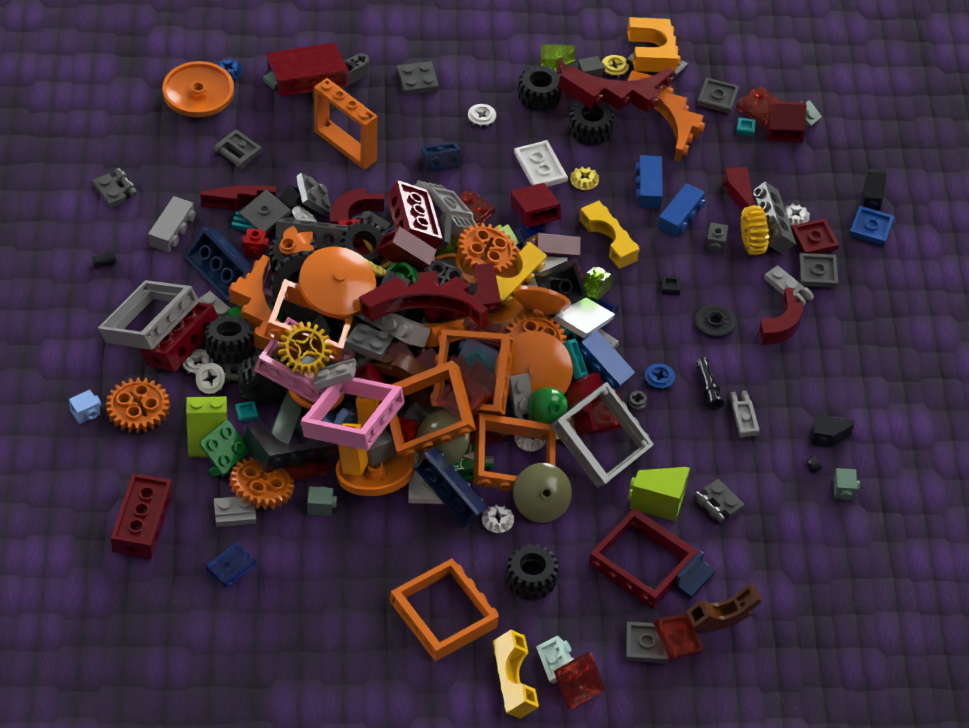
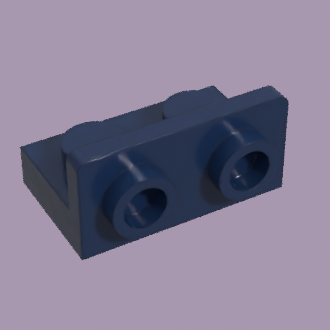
[421,142,462,171]

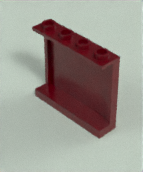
[266,42,350,97]

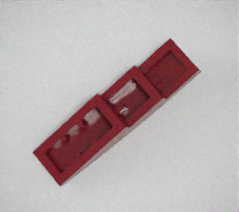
[200,185,277,211]

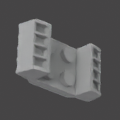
[415,180,475,237]

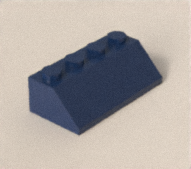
[184,227,253,302]
[413,447,487,527]

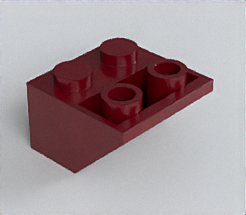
[766,101,807,142]

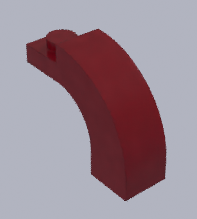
[330,188,385,224]
[759,288,803,345]
[566,372,603,436]

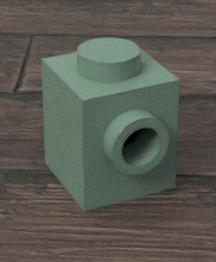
[833,468,860,500]
[307,486,337,516]

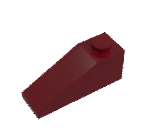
[722,167,755,211]

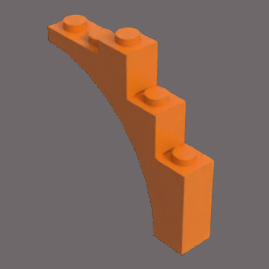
[628,70,705,162]
[228,255,303,361]

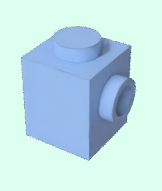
[69,390,101,424]

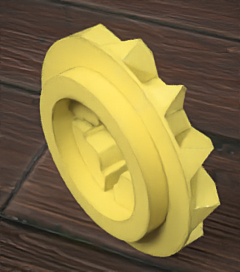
[602,55,629,78]
[570,167,599,190]
[365,259,387,278]

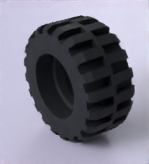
[270,250,321,324]

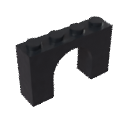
[243,416,338,471]

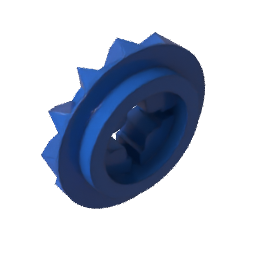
[216,58,243,80]
[645,364,675,390]

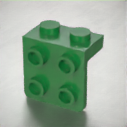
[200,420,250,477]

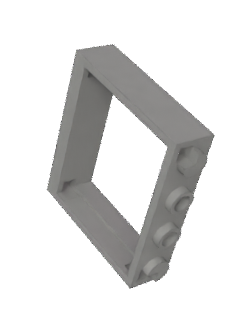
[98,280,199,350]
[550,382,654,488]

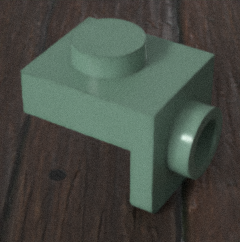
[801,100,822,128]

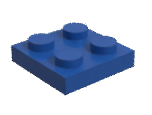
[849,206,894,246]

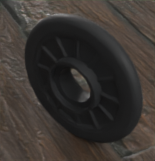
[695,305,736,338]

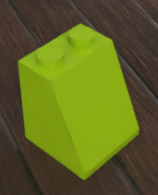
[187,396,228,458]
[628,467,690,522]

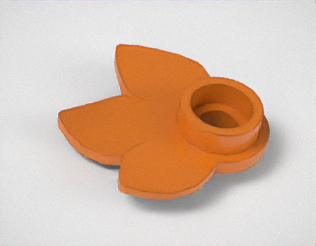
[279,226,314,255]

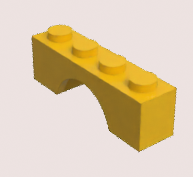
[579,201,639,269]
[496,242,547,307]
[493,630,539,719]

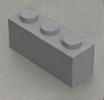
[148,196,196,253]

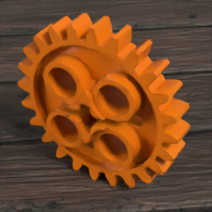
[456,223,517,276]
[505,313,567,343]
[106,377,170,433]
[229,457,294,510]

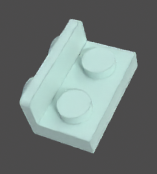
[536,636,579,684]

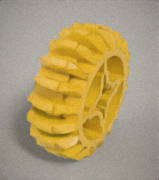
[740,205,769,255]
[278,322,332,375]

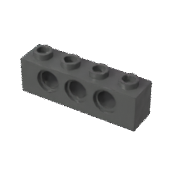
[752,182,796,254]
[276,218,348,250]

